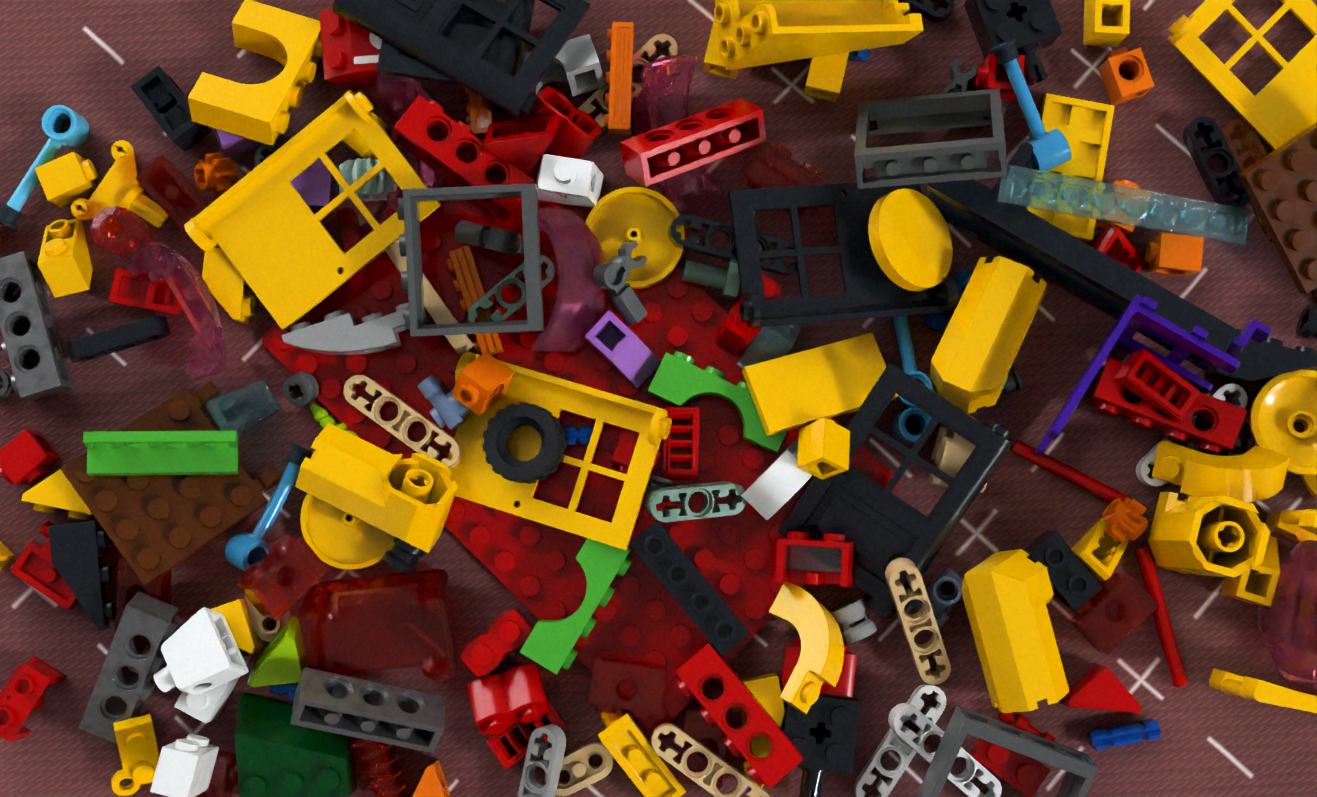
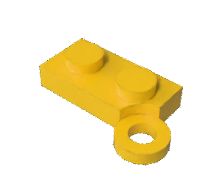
[111,714,159,796]

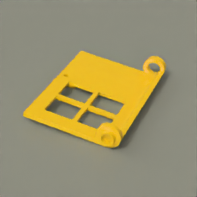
[1167,0,1317,150]
[184,90,441,331]
[448,351,672,551]

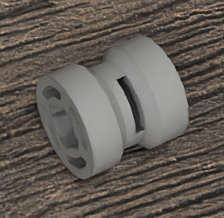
[830,597,877,645]

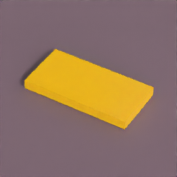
[742,333,898,436]

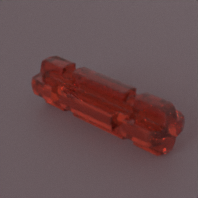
[336,207,369,272]

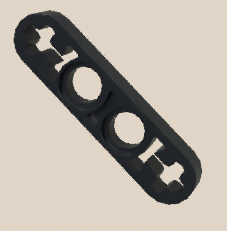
[668,214,797,276]

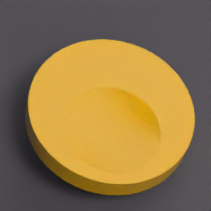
[583,187,685,289]
[868,188,953,291]
[300,493,394,570]

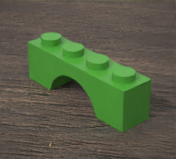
[648,351,787,454]
[520,538,633,675]

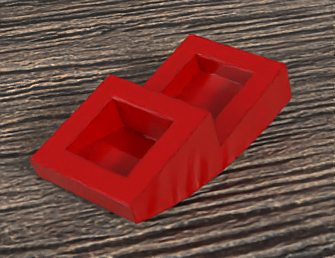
[108,267,187,316]

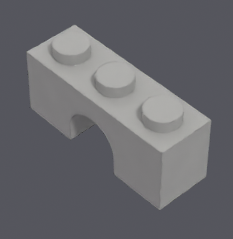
[506,34,605,117]

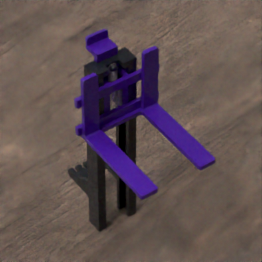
[926,143,1271,458]

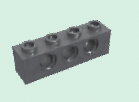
[0,251,74,401]
[79,591,179,744]
[290,667,445,753]

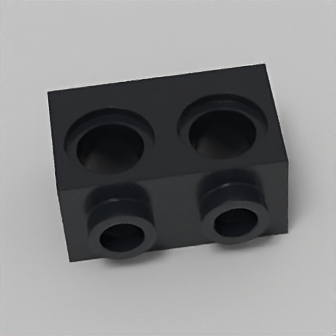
[131,66,212,151]
[1024,531,1102,610]

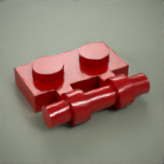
[10,521,107,610]
[970,712,1055,797]

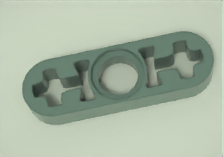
[467,255,555,323]
[644,481,747,522]

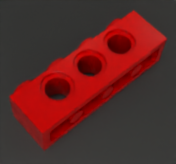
[391,95,535,223]
[620,98,767,187]
[1089,357,1247,456]
[675,643,806,789]

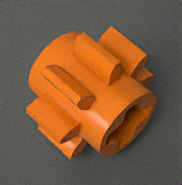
[194,152,239,197]
[1102,497,1148,542]

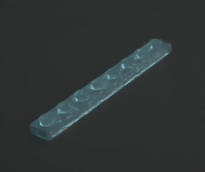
[998,165,1250,244]

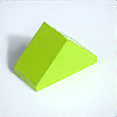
[247,616,309,687]

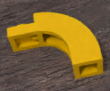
[1152,440,1290,502]
[769,581,844,714]

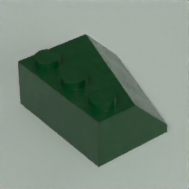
[234,692,357,797]

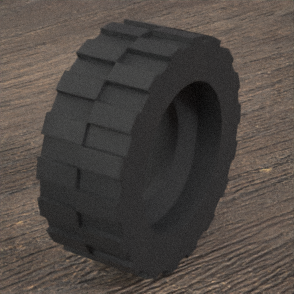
[482,402,567,484]

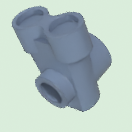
[417,375,471,430]
[909,567,963,629]

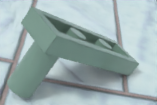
[682,211,755,302]

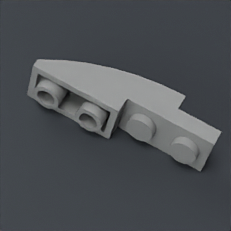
[281,302,431,355]

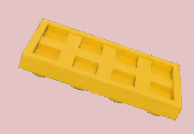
[1024,93,1115,243]

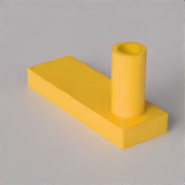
[598,705,686,797]

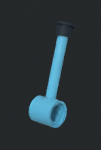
[0,105,89,230]

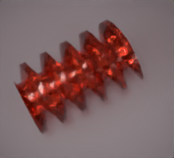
[91,206,158,262]
[349,739,412,797]

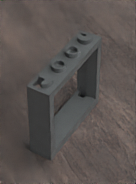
[854,88,1007,189]
[397,183,544,337]
[916,705,1099,797]

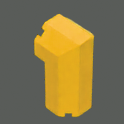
[930,256,1047,414]
[295,423,458,553]
[1148,492,1270,578]
[961,549,1070,713]

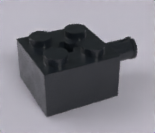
[964,0,1062,86]
[781,694,861,797]

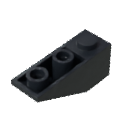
[1204,329,1317,385]
[48,521,115,630]

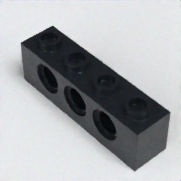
[629,521,750,656]

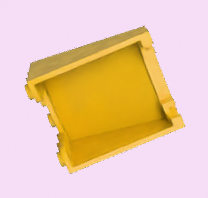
[714,0,924,70]

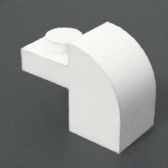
[741,437,812,520]

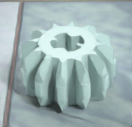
[337,158,398,202]

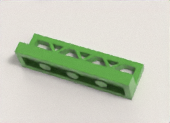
[83,430,239,476]

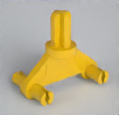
[71,140,169,228]

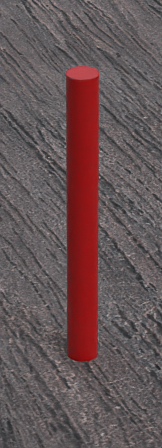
[1010,439,1143,505]
[1135,546,1188,687]

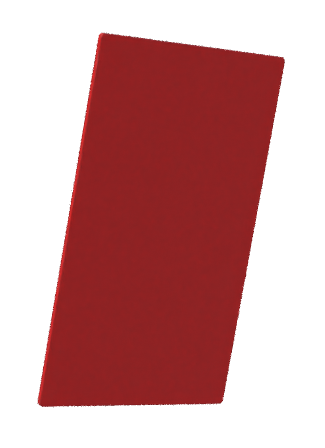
[262,113,899,733]

